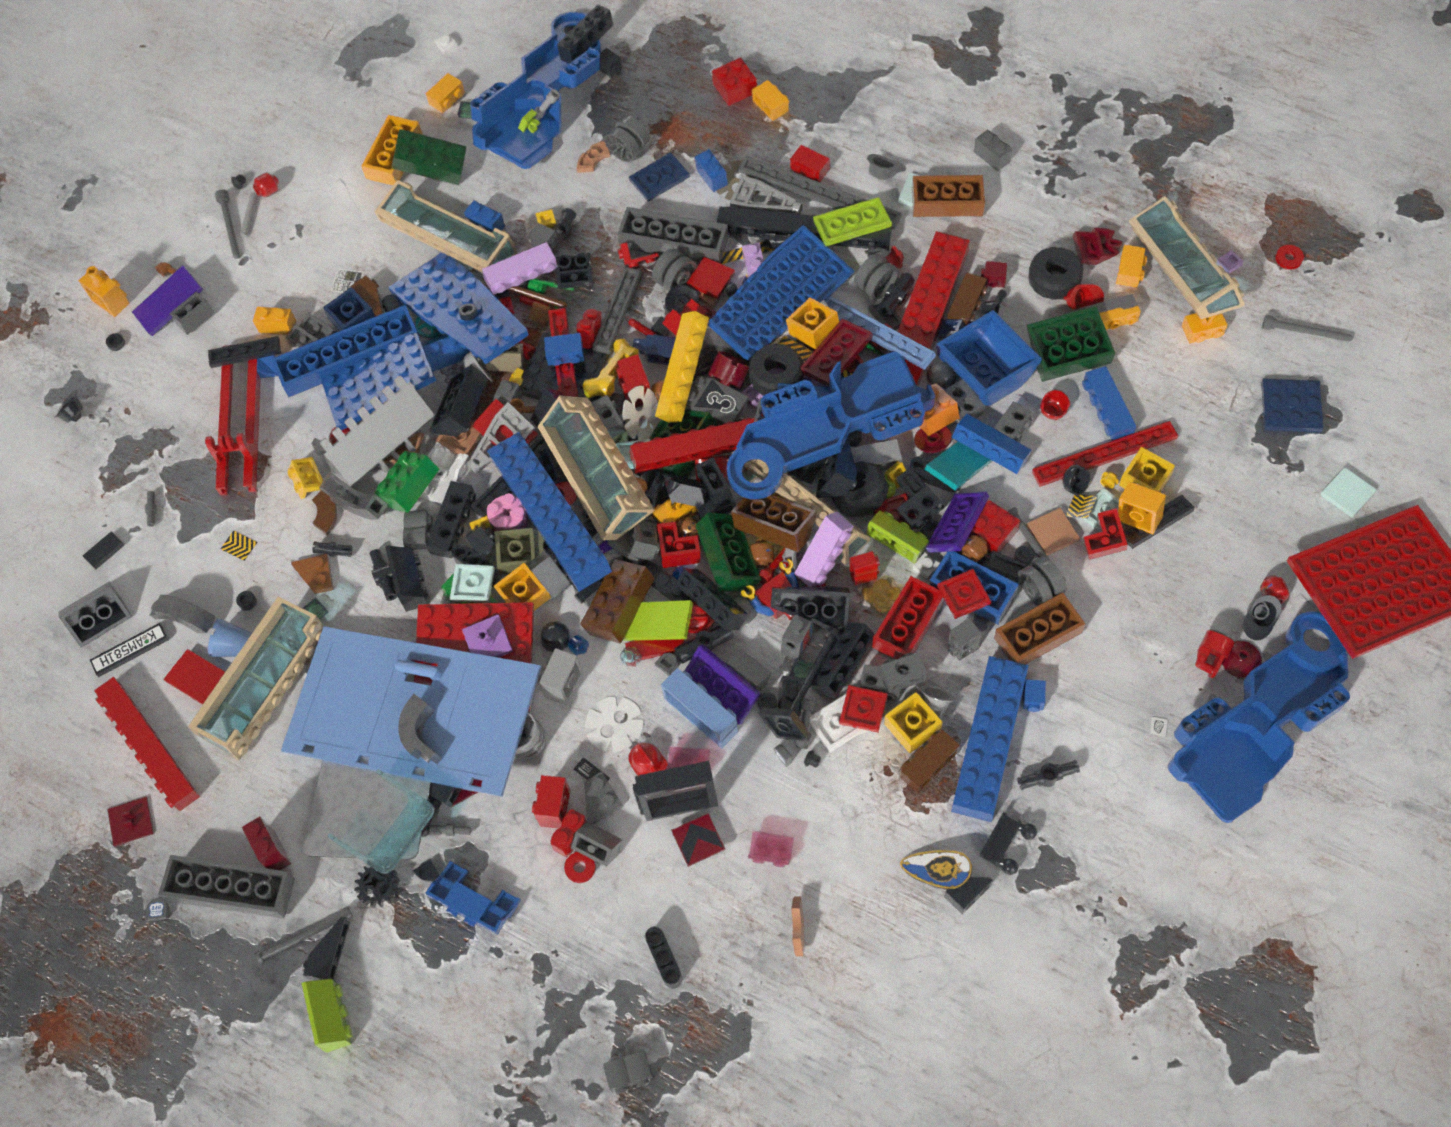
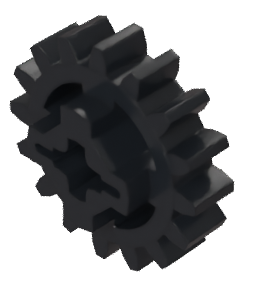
[354,862,400,908]

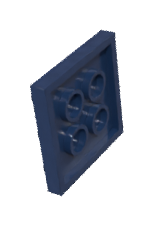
[1261,378,1324,433]

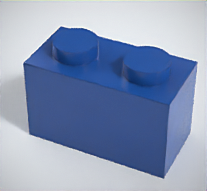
[695,149,728,192]
[464,200,505,233]
[544,333,584,366]

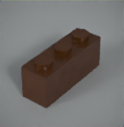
[947,272,988,326]
[900,729,960,793]

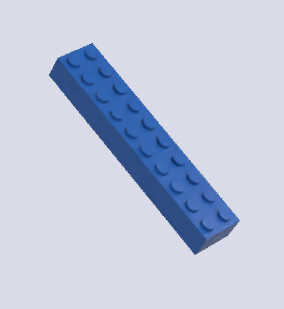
[487,432,612,591]

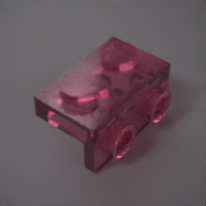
[666,747,710,769]
[748,830,794,867]

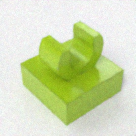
[518,109,540,133]

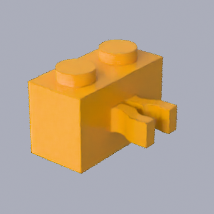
[1182,307,1228,344]
[652,498,697,525]

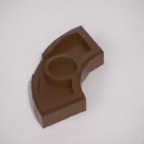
[312,490,337,536]

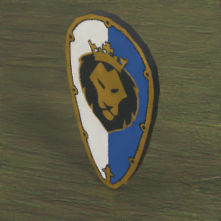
[900,850,973,890]

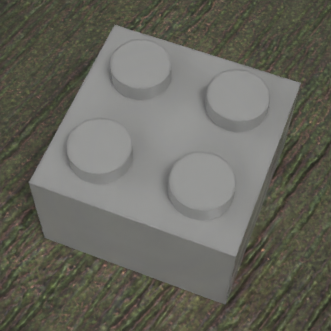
[538,648,582,705]

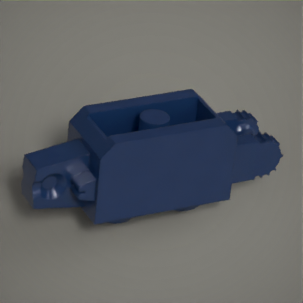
[632,334,676,365]

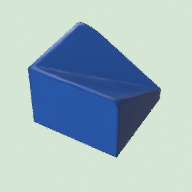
[257,355,278,378]

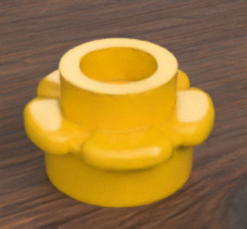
[1100,471,1119,489]

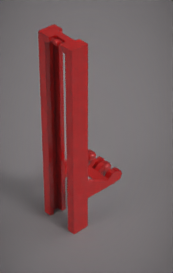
[205,345,261,495]

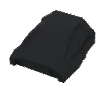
[556,253,593,289]

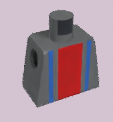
[781,615,815,661]

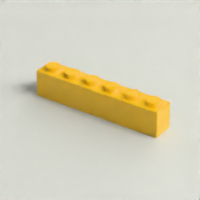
[655,311,709,423]

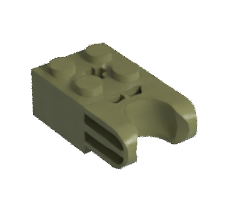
[495,528,563,575]

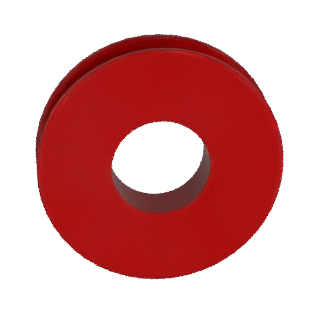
[1275,245,1304,270]
[564,852,596,883]

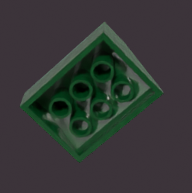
[1026,306,1115,382]
[649,409,719,478]

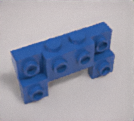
[425,861,521,935]

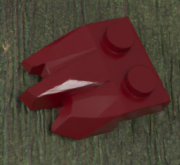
[1072,227,1122,265]

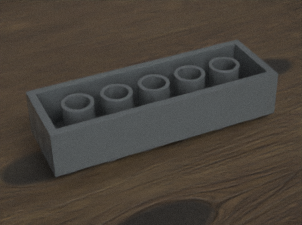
[617,207,729,263]
[158,855,295,919]

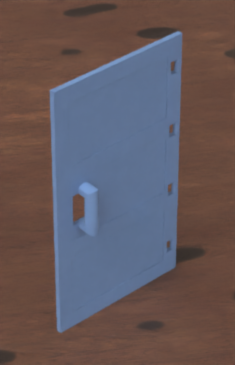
[281,627,541,797]

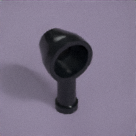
[981,290,1007,315]

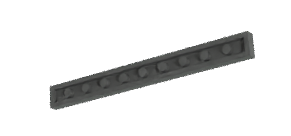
[739,156,902,230]

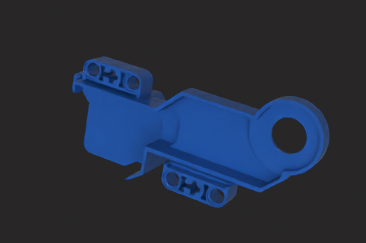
[470,12,601,169]
[727,352,935,499]
[1168,612,1350,823]

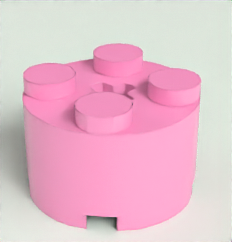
[487,494,528,533]

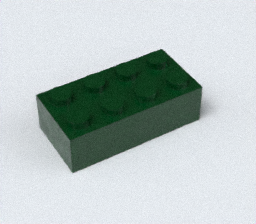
[391,129,467,185]
[695,513,762,592]

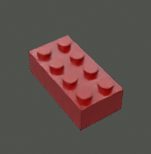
[872,576,945,660]

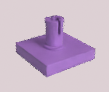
[462,614,513,658]

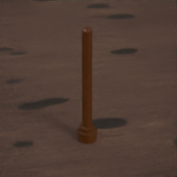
[486,284,567,308]

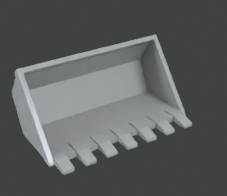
[319,375,435,487]

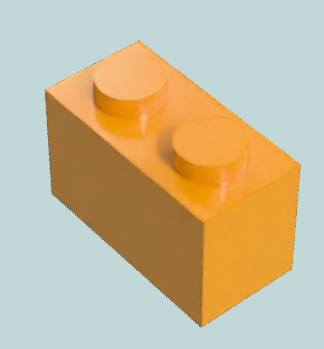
[426,73,465,113]
[752,80,789,121]
[1116,245,1147,287]
[253,306,297,335]

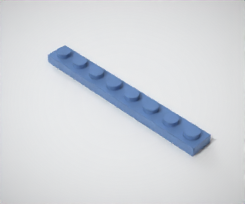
[825,296,936,370]

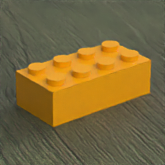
[361,115,423,185]

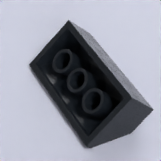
[429,365,487,437]

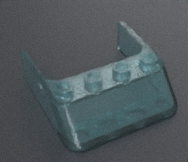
[327,769,434,874]

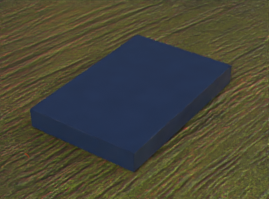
[629,152,690,202]

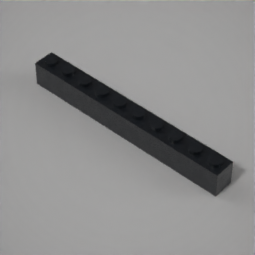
[716,206,892,251]

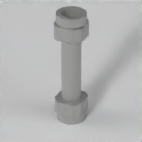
[534,89,560,120]

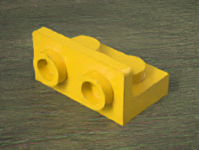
[287,457,323,499]

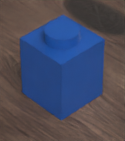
[1023,679,1046,712]

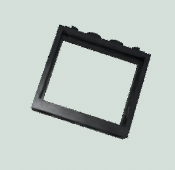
[632,760,718,821]

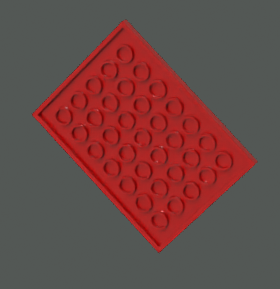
[1286,505,1451,659]

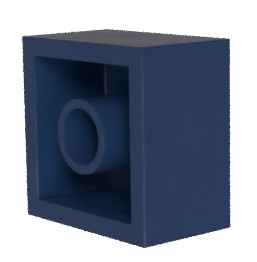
[323,287,375,331]

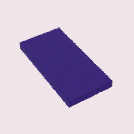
[132,265,204,336]
[926,491,989,553]
[684,644,761,725]

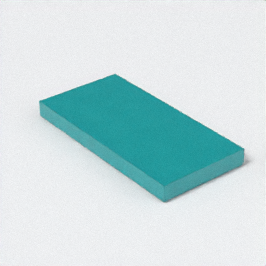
[925,441,992,491]

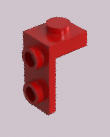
[617,243,659,268]

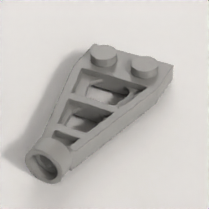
[730,176,803,214]
[466,402,535,474]

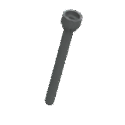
[215,189,240,259]
[1262,315,1353,342]

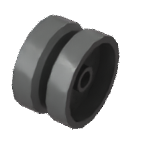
[652,248,696,291]
[854,253,899,300]
[1018,556,1067,606]

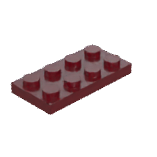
[801,318,873,387]

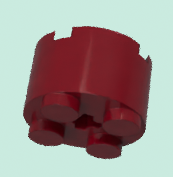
[708,351,750,389]

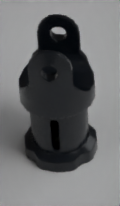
[554,208,577,240]
[760,232,792,248]

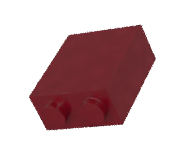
[242,816,291,871]

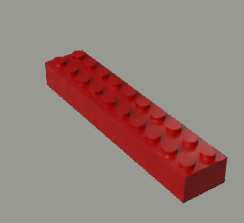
[890,231,970,387]

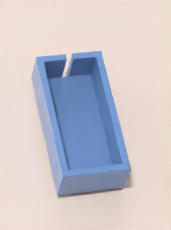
[661,668,738,749]

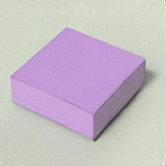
[1217,250,1243,274]

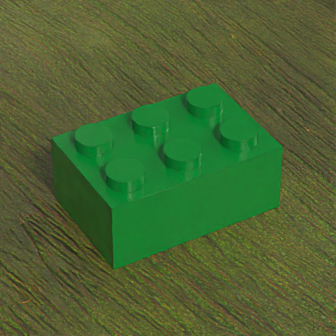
[374,451,440,513]

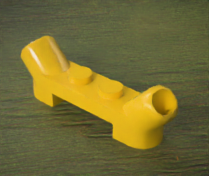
[583,338,639,398]

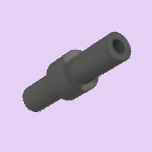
[145,491,157,527]
[429,823,471,836]

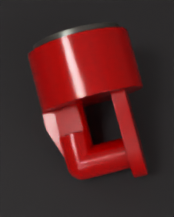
[1195,629,1235,679]

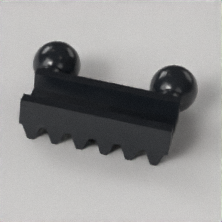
[980,812,1038,875]

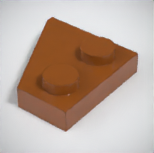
[291,554,334,594]

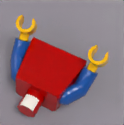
[741,559,799,620]

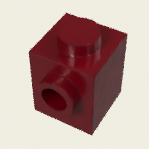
[981,261,1007,288]

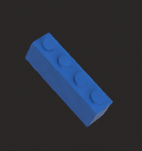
[1082,366,1136,441]
[952,414,1032,474]

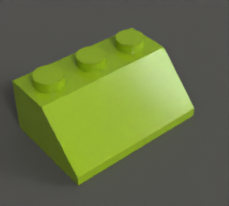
[867,511,929,564]
[301,979,353,1053]

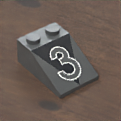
[685,375,749,425]

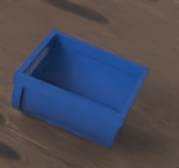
[936,310,1042,406]

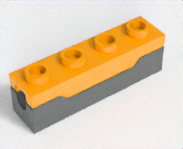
[1064,294,1141,330]

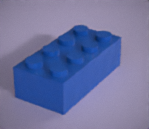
[930,551,1019,625]

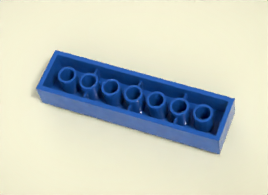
[272,305,419,397]
[951,656,1029,822]

